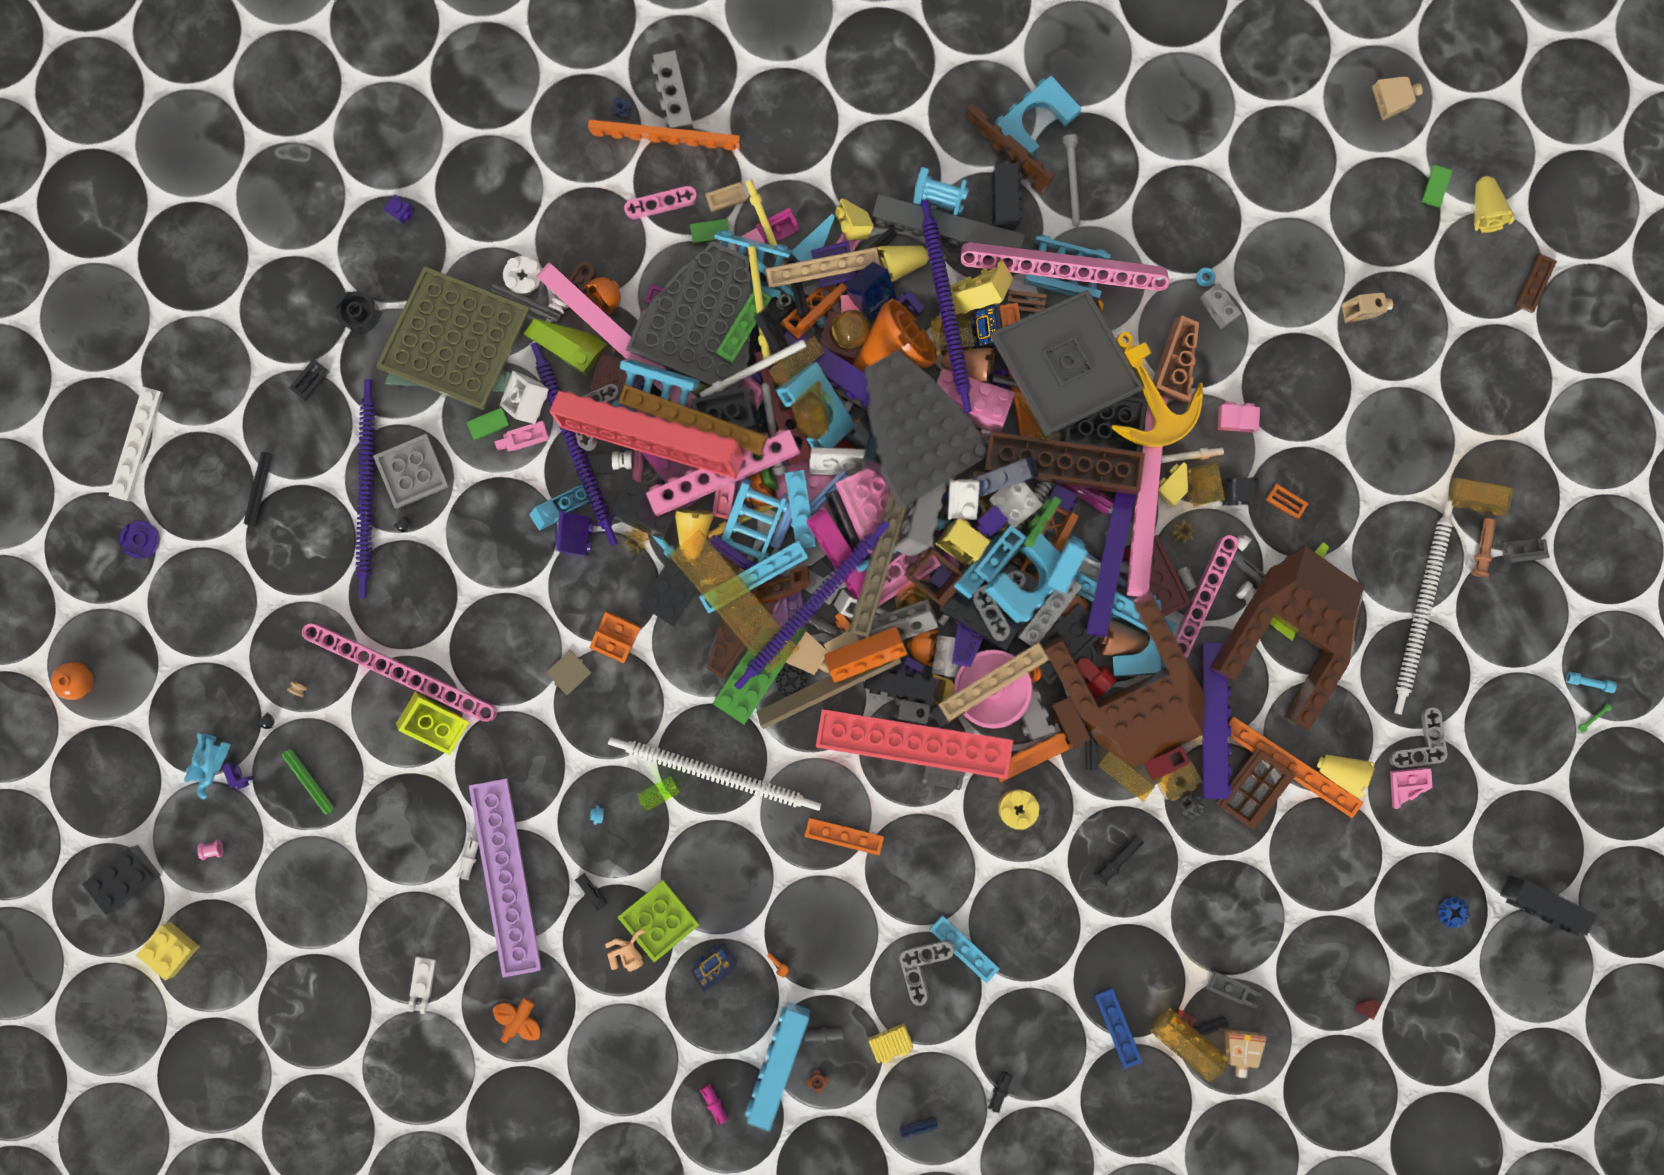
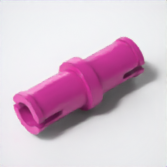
[700,1083,729,1125]

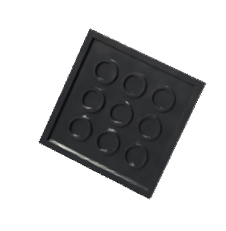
[939,562,1038,651]

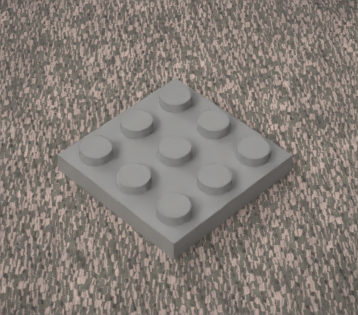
[373,434,449,509]

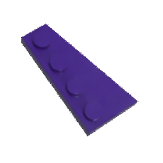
[952,623,983,667]

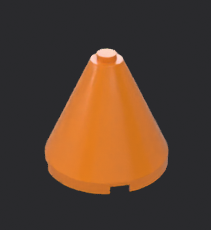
[853,299,937,373]

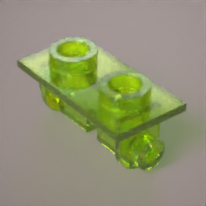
[637,776,680,811]

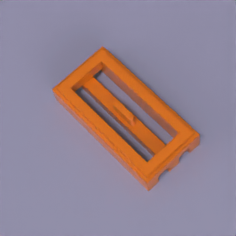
[1265,483,1309,520]

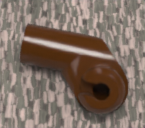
[1009,555,1031,574]

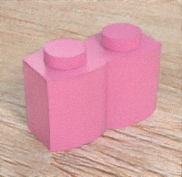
[1217,402,1260,433]

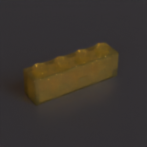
[1150,1008,1229,1083]

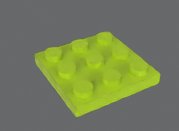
[618,879,700,962]

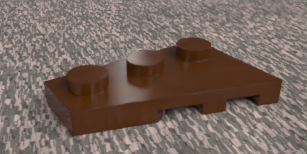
[707,610,756,679]

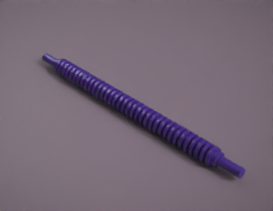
[921,200,972,413]
[531,342,618,546]
[355,379,376,598]
[734,520,890,690]

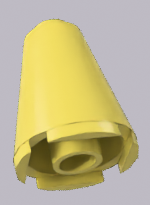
[1474,176,1515,233]
[876,246,929,284]
[675,509,713,562]
[1317,754,1375,799]

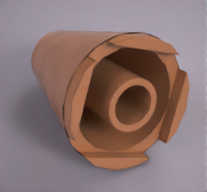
[941,347,995,384]
[1094,618,1150,656]

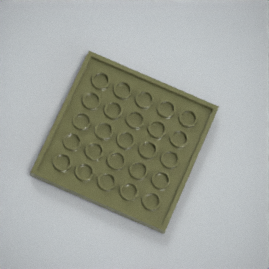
[376,266,530,410]

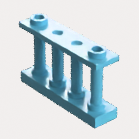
[913,167,969,216]
[714,230,792,298]
[1024,235,1111,303]
[612,358,700,423]
[716,478,789,563]

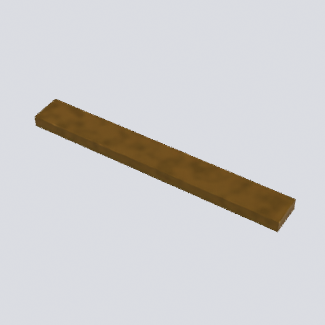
[618,384,768,455]

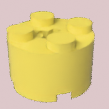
[998,789,1039,829]

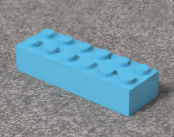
[745,1002,810,1131]

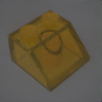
[929,313,974,355]
[791,381,829,441]
[1187,461,1225,508]

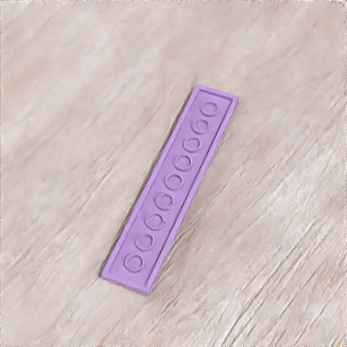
[469,778,542,978]

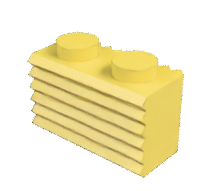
[869,1023,914,1064]

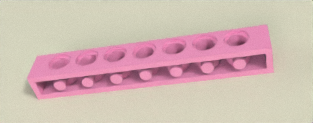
[646,429,800,516]

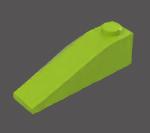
[524,318,608,376]

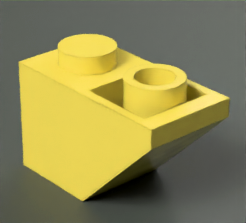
[835,199,873,240]
[1158,462,1188,507]

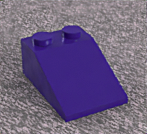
[555,511,594,557]

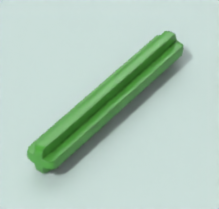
[282,749,334,814]

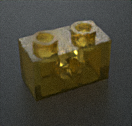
[1154,761,1202,801]

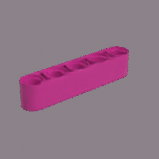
[806,509,866,600]

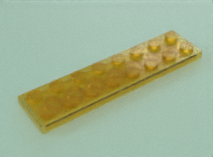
[669,529,799,673]

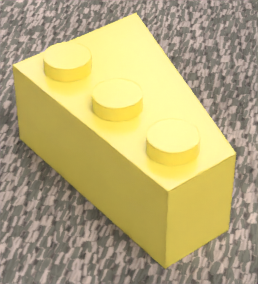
[950,260,1013,315]

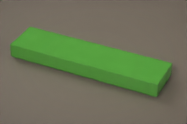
[716,290,772,363]

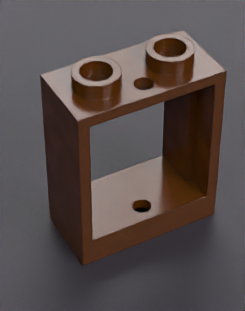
[904,547,964,607]
[1048,696,1091,749]

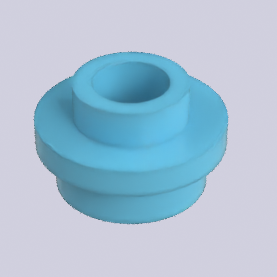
[1196,268,1216,287]
[590,805,604,825]

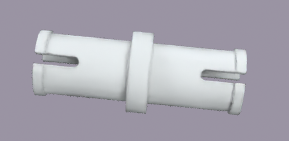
[457,839,479,880]

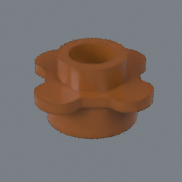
[806,1069,829,1093]

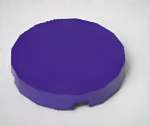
[119,520,160,559]

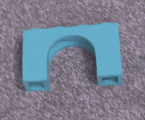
[994,76,1082,156]
[776,362,855,448]
[984,533,1061,623]
[1047,536,1087,594]
[1110,595,1166,677]

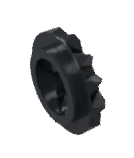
[776,666,807,696]

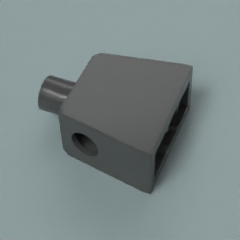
[891,698,936,724]

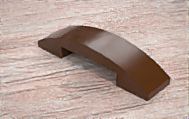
[740,565,810,604]

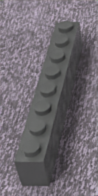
[872,194,1025,261]

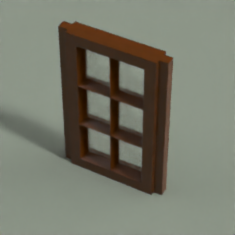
[1215,747,1296,830]

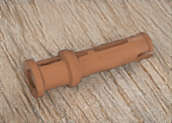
[1471,518,1497,578]

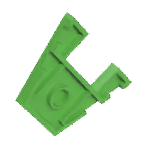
[1016,496,1061,556]

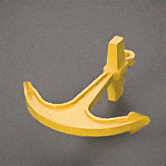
[1112,331,1203,447]

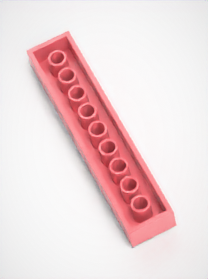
[550,391,745,479]

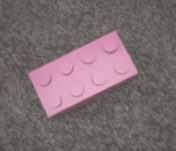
[937,368,1015,433]

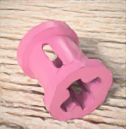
[198,840,224,860]

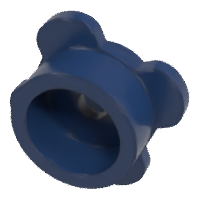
[610,97,631,118]

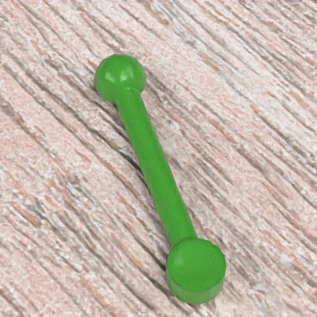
[1578,703,1612,732]

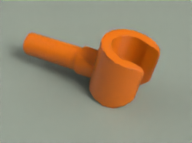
[767,953,789,978]

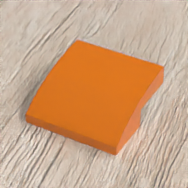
[589,611,641,663]

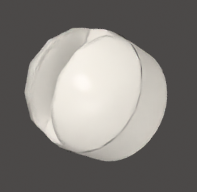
[1237,535,1252,552]

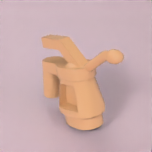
[605,929,645,972]

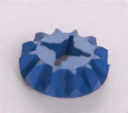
[1438,897,1470,928]

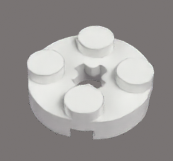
[503,256,541,295]

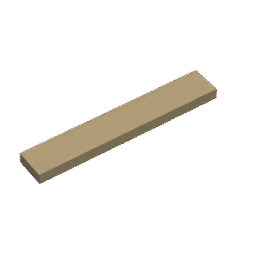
[765,247,880,288]
[939,642,1049,721]

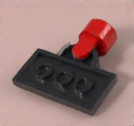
[1039,603,1116,697]

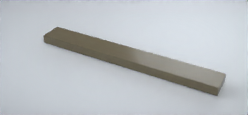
[848,491,907,637]
[756,658,901,729]

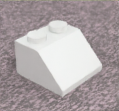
[499,371,549,424]

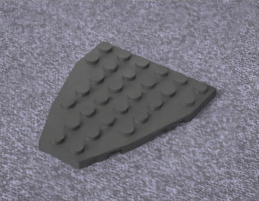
[626,242,752,392]
[865,350,987,508]

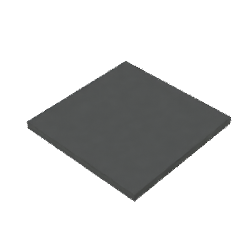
[990,290,1144,436]

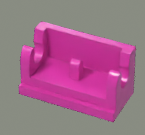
[756,208,799,244]

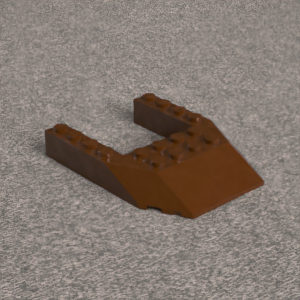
[1210,546,1364,730]
[1044,591,1204,768]

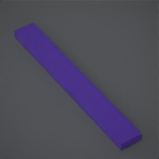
[1087,492,1136,637]

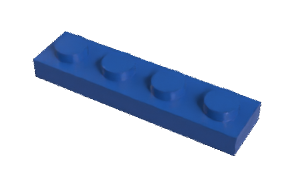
[1094,987,1142,1069]

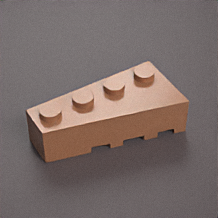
[1152,316,1199,404]

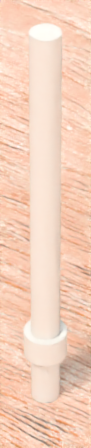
[700,340,806,397]
[1161,447,1224,463]

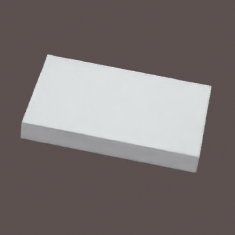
[808,448,866,476]

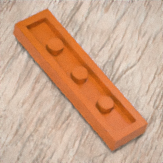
[804,817,884,856]

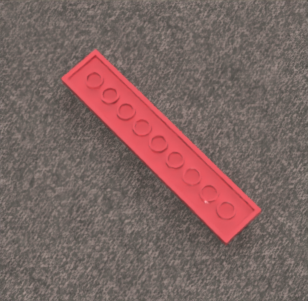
[816,709,1013,779]

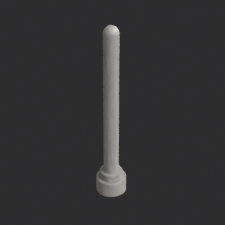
[1062,134,1080,227]
[762,383,787,475]

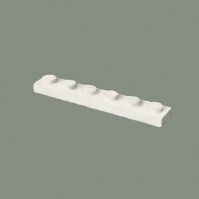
[109,386,163,502]

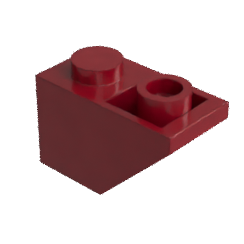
[1144,745,1191,780]

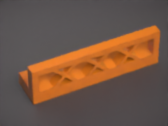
[781,283,848,339]
[1019,507,1079,581]
[998,731,1070,782]

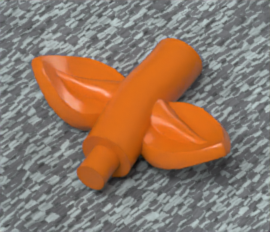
[493,997,540,1043]

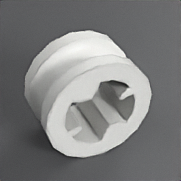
[548,297,568,314]

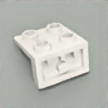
[989,482,1043,528]

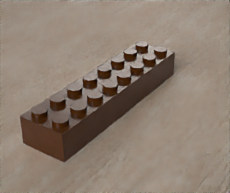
[983,432,1145,495]

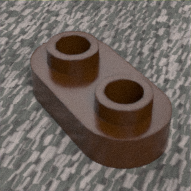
[568,262,595,294]

